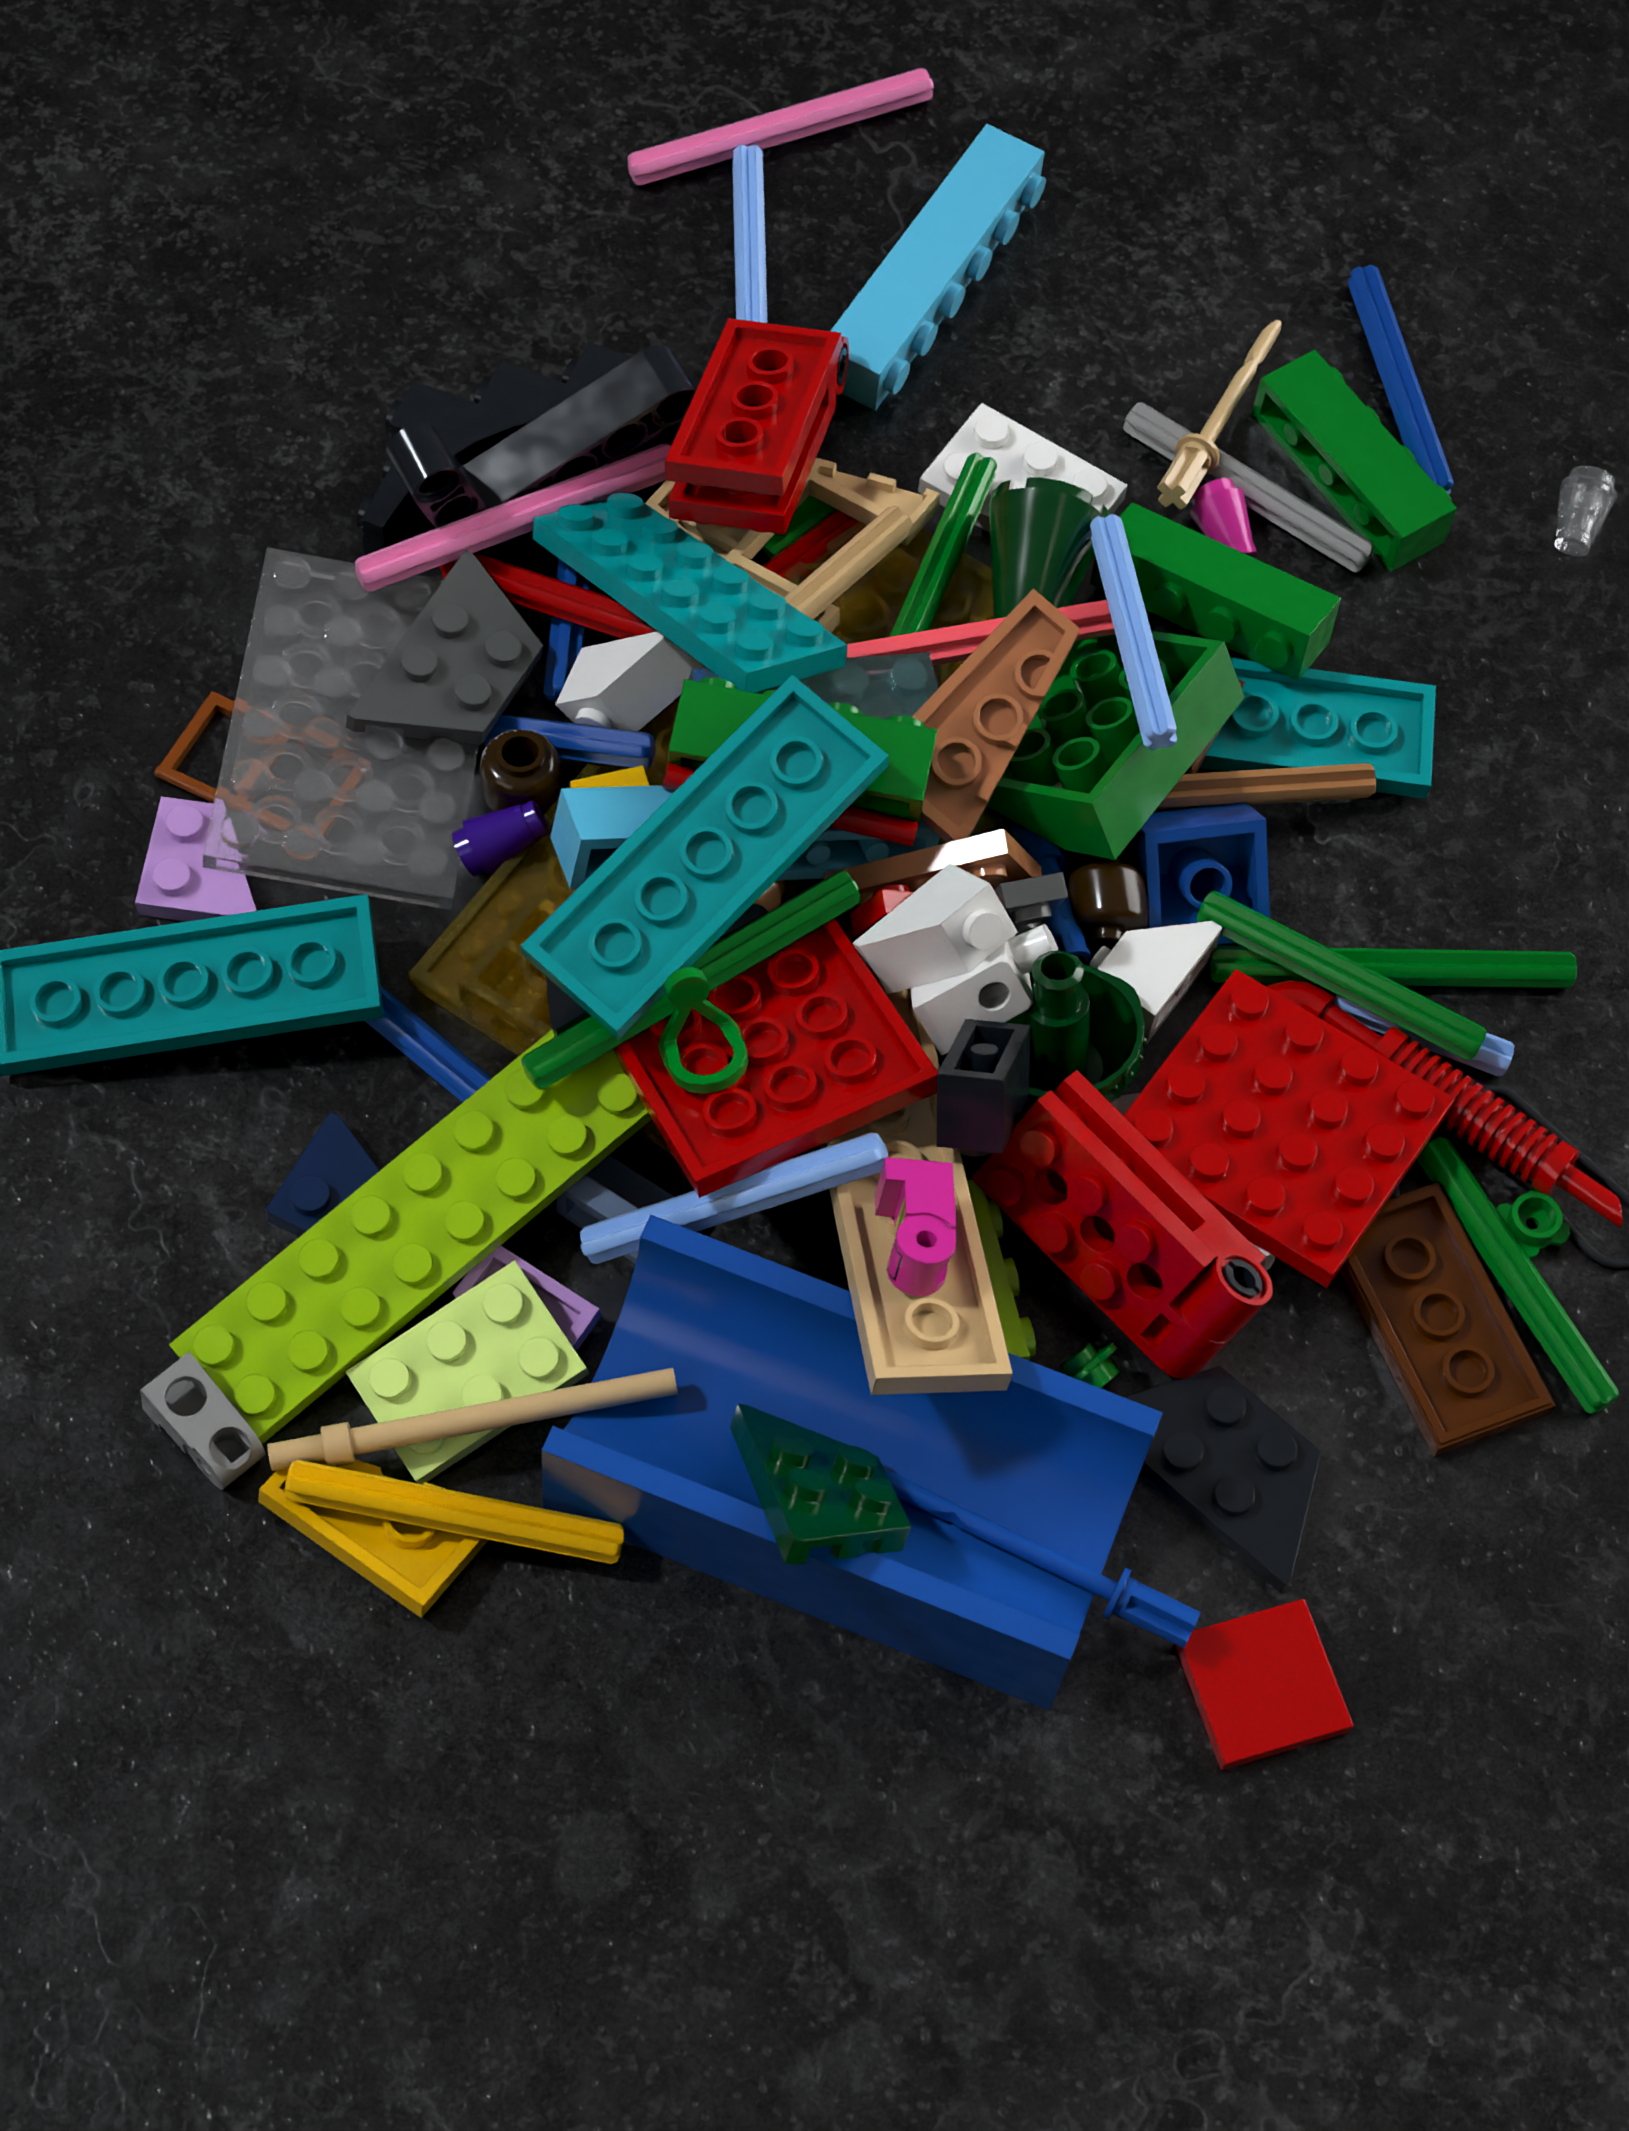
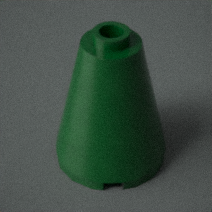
[989,477,1108,619]

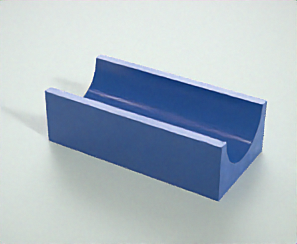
[541,1215,1163,1711]

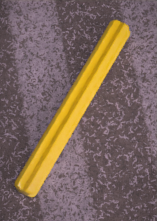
[284,1460,624,1564]

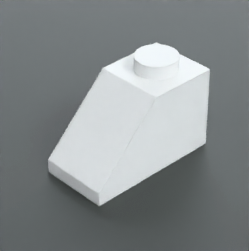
[555,631,704,732]
[853,863,1018,994]
[1088,921,1223,1045]

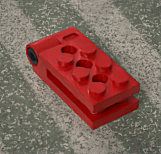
[665,318,849,534]
[971,1070,1273,1379]

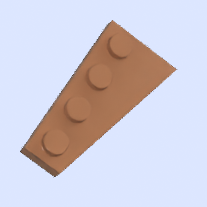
[912,588,1080,843]

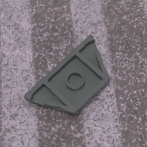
[346,550,543,745]

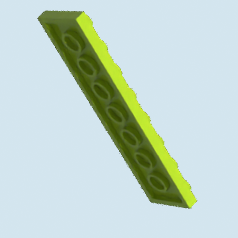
[169,1029,652,1444]

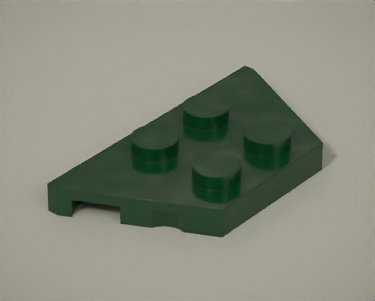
[730,1404,911,1565]

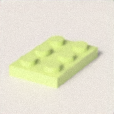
[345,1260,590,1484]

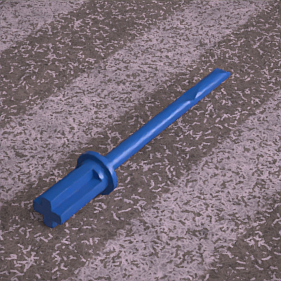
[885,1470,1201,1649]

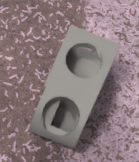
[140,1352,266,1490]

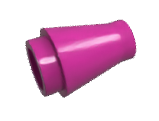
[1189,478,1258,559]

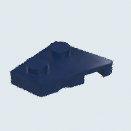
[265,1111,380,1237]

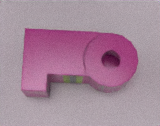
[875,1157,956,1296]

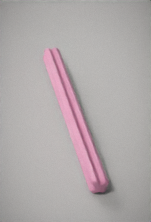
[628,68,934,186]
[355,443,671,592]

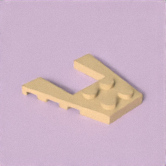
[645,457,940,633]

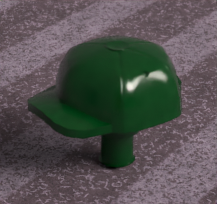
[1004,950,1147,1115]

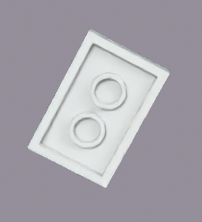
[918,403,1128,533]

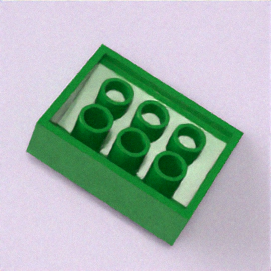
[986,631,1245,860]

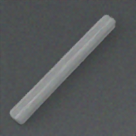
[1123,402,1374,573]

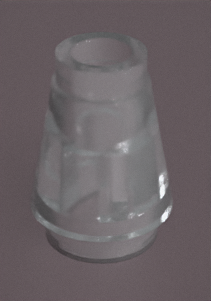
[1555,466,1617,556]

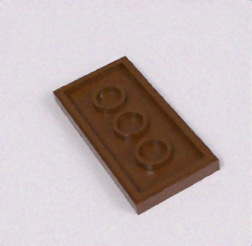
[1339,1182,1556,1457]

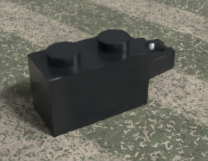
[936,1019,1031,1157]

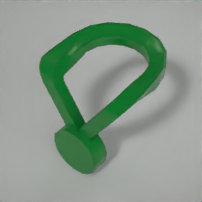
[658,967,749,1094]

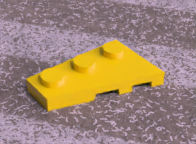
[258,1459,488,1618]

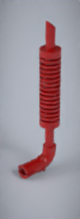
[1266,980,1623,1228]

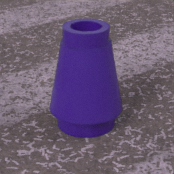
[452,800,550,877]

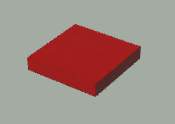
[1174,1598,1354,1771]

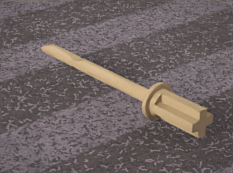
[1157,320,1281,510]

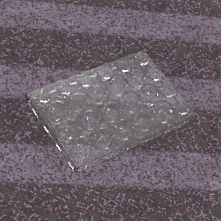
[202,547,479,910]

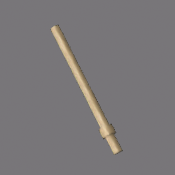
[267,1368,678,1471]

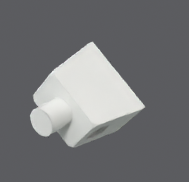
[911,924,1058,1056]

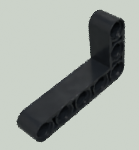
[386,345,696,528]

